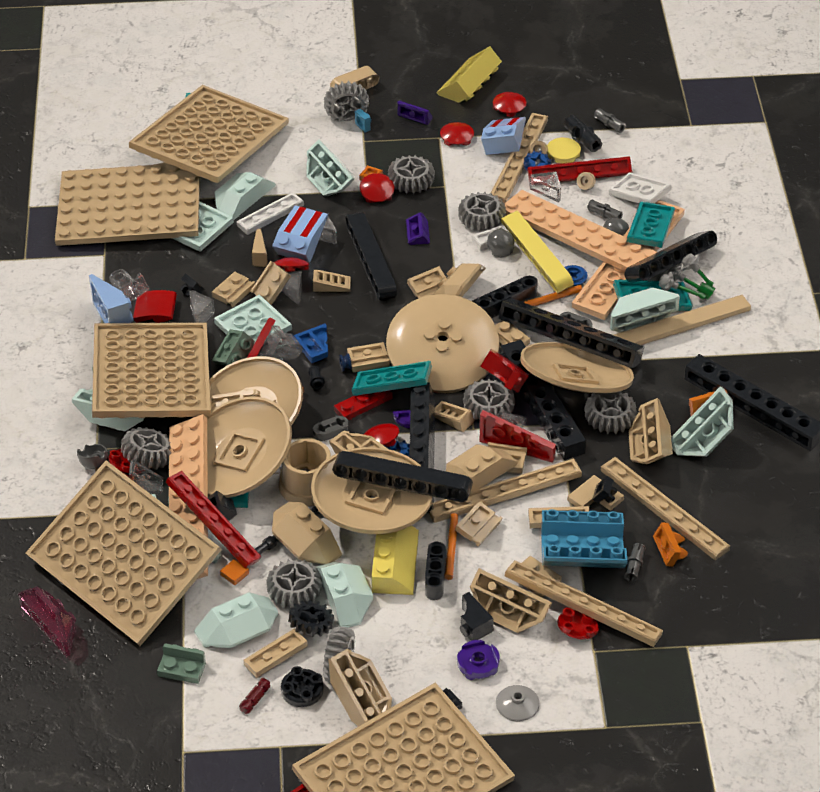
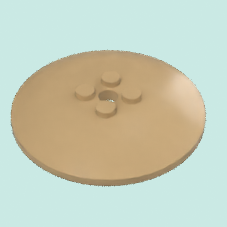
[386,294,499,393]
[520,342,634,393]
[193,356,303,454]
[206,397,292,498]
[311,447,433,534]

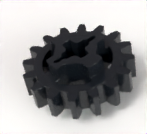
[288,600,334,637]

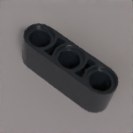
[425,541,446,600]

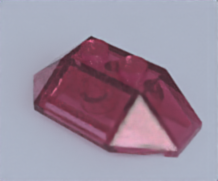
[18,586,76,657]

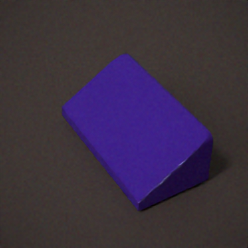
[398,101,433,125]
[406,212,430,245]

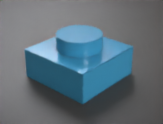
[355,108,371,132]

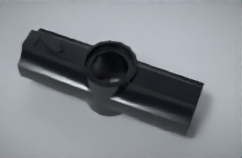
[563,115,603,152]

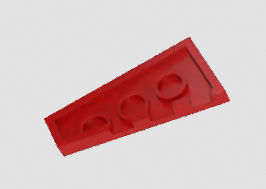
[479,410,556,463]

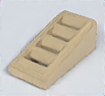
[252,229,267,267]
[313,270,351,292]
[435,401,474,432]

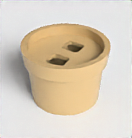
[279,439,331,507]

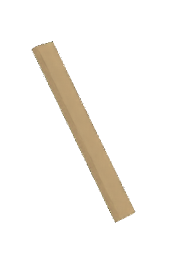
[491,113,548,203]
[614,295,751,345]
[601,457,730,561]
[429,458,582,523]
[504,560,663,647]

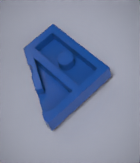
[294,324,328,363]

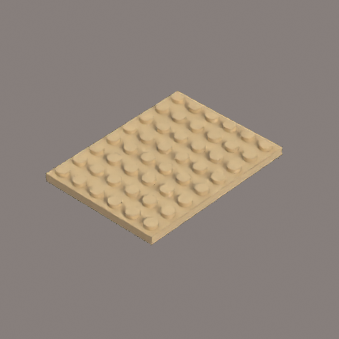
[129,85,289,183]
[55,164,200,246]
[92,323,211,418]
[26,461,222,646]
[292,682,515,792]

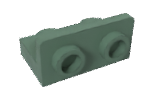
[212,329,255,366]
[157,644,206,684]

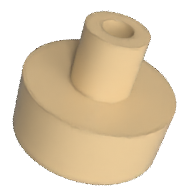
[530,141,548,154]
[577,172,596,190]

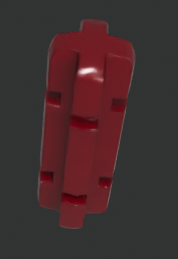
[239,678,271,714]

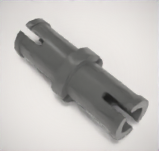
[594,108,626,133]
[587,199,623,219]
[624,543,646,582]

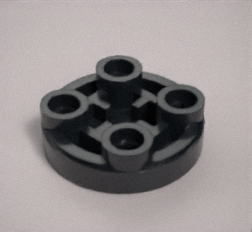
[281,666,324,707]

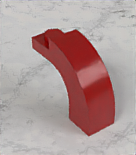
[480,349,528,392]

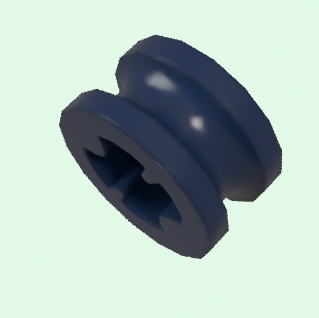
[339,353,352,371]

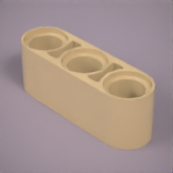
[330,66,380,90]

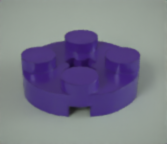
[457,640,500,680]

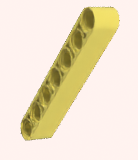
[501,210,574,293]

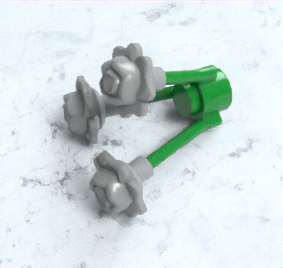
[659,254,716,300]

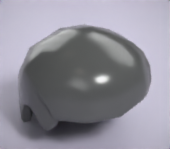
[603,218,629,236]
[487,229,514,258]
[77,444,109,469]

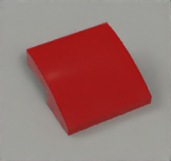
[133,290,177,323]

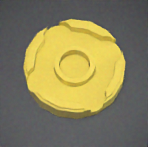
[547,137,581,164]

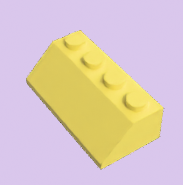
[436,46,502,103]
[372,525,419,595]

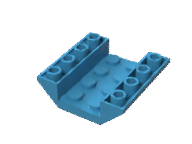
[541,509,627,568]

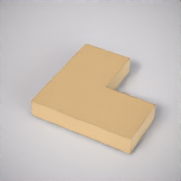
[567,475,624,511]

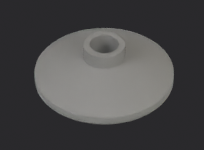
[496,685,539,721]

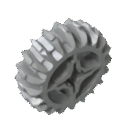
[324,80,369,121]
[388,155,435,194]
[458,192,506,231]
[463,379,515,421]
[584,391,637,434]
[121,427,171,470]
[266,558,322,608]
[323,626,355,682]

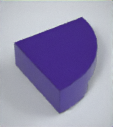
[393,410,410,428]

